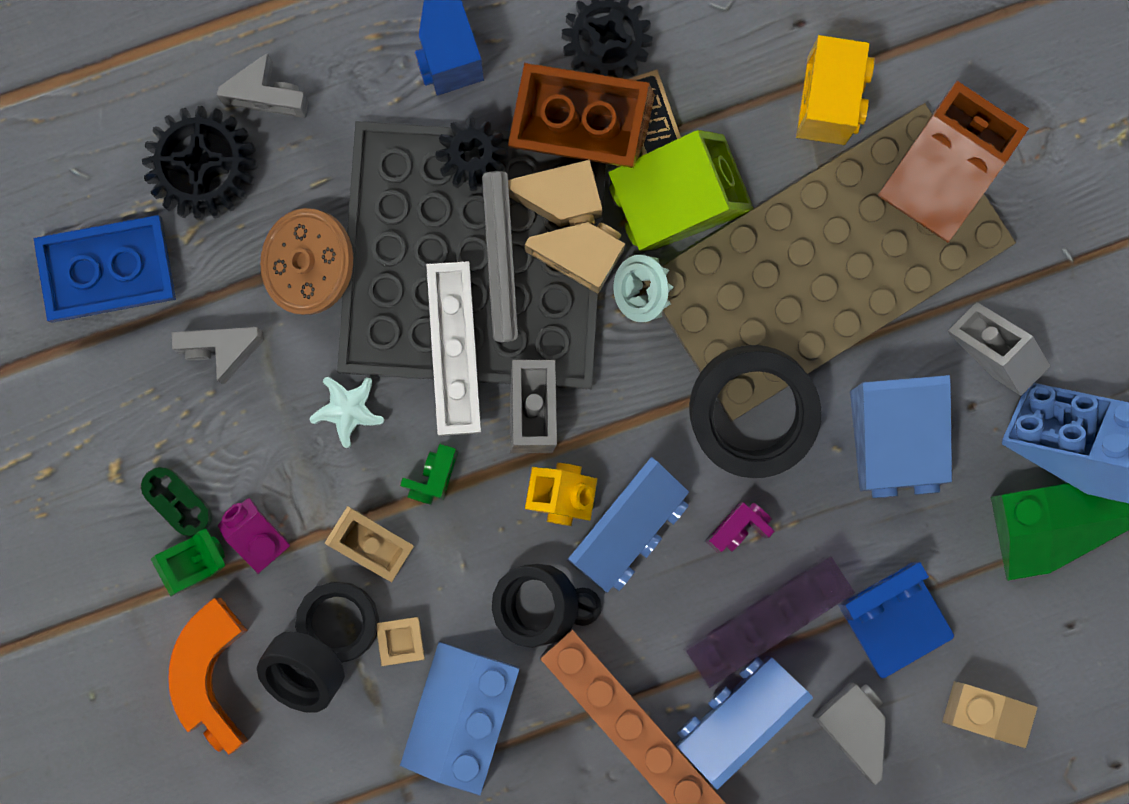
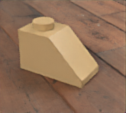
[508,160,602,227]
[524,222,625,294]
[942,681,1038,748]

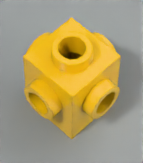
[525,463,598,526]

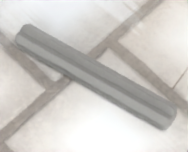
[482,171,518,342]

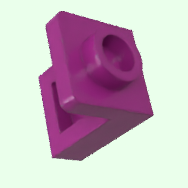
[218,498,290,574]

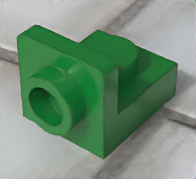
[400,444,459,505]

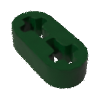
[141,467,212,537]

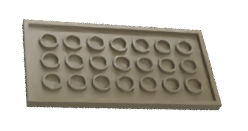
[642,103,1016,422]

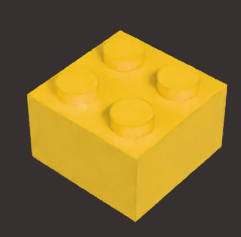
[796,35,875,145]

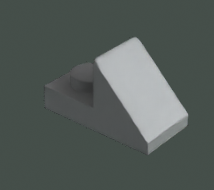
[217,54,308,118]
[171,327,264,384]

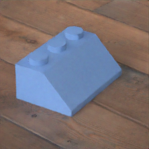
[567,457,689,593]
[400,642,520,795]
[675,656,813,790]

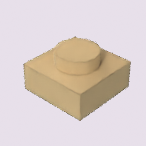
[376,617,425,666]

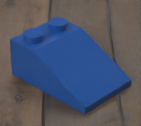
[415,0,484,96]

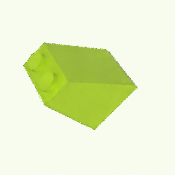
[608,130,754,250]

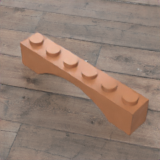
[540,629,726,804]

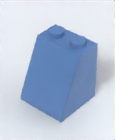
[850,375,952,498]

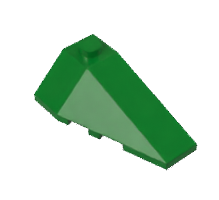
[991,483,1129,581]

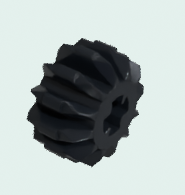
[435,117,508,191]

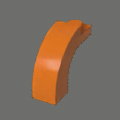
[168,598,249,755]

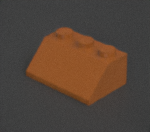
[508,63,655,168]

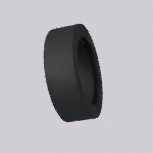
[689,345,821,478]

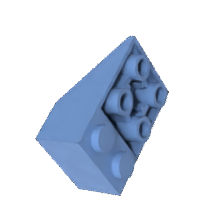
[1002,383,1129,504]

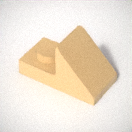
[325,506,414,583]

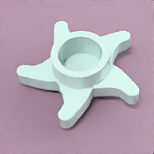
[310,377,385,448]

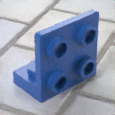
[838,562,954,678]

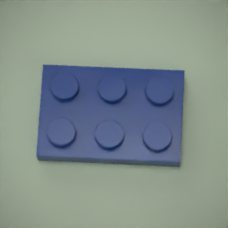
[33,215,176,323]

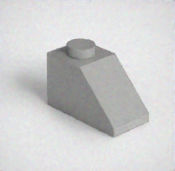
[948,302,1050,396]
[509,360,557,453]
[813,682,886,785]

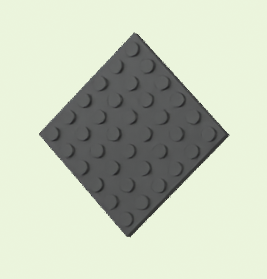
[337,121,606,390]

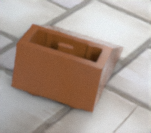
[877,81,1029,243]

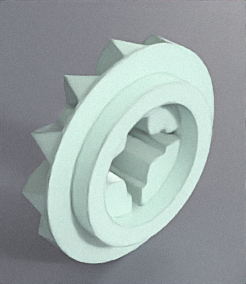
[613,254,674,322]

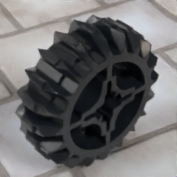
[142,106,258,221]

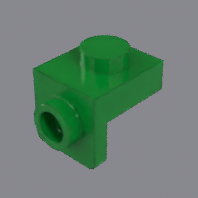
[151,528,225,597]

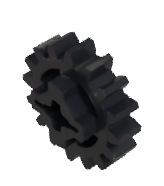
[562,0,653,79]

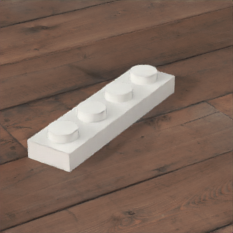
[426,261,481,436]

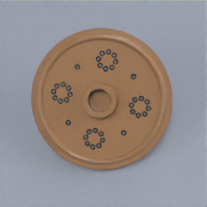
[260,208,353,315]

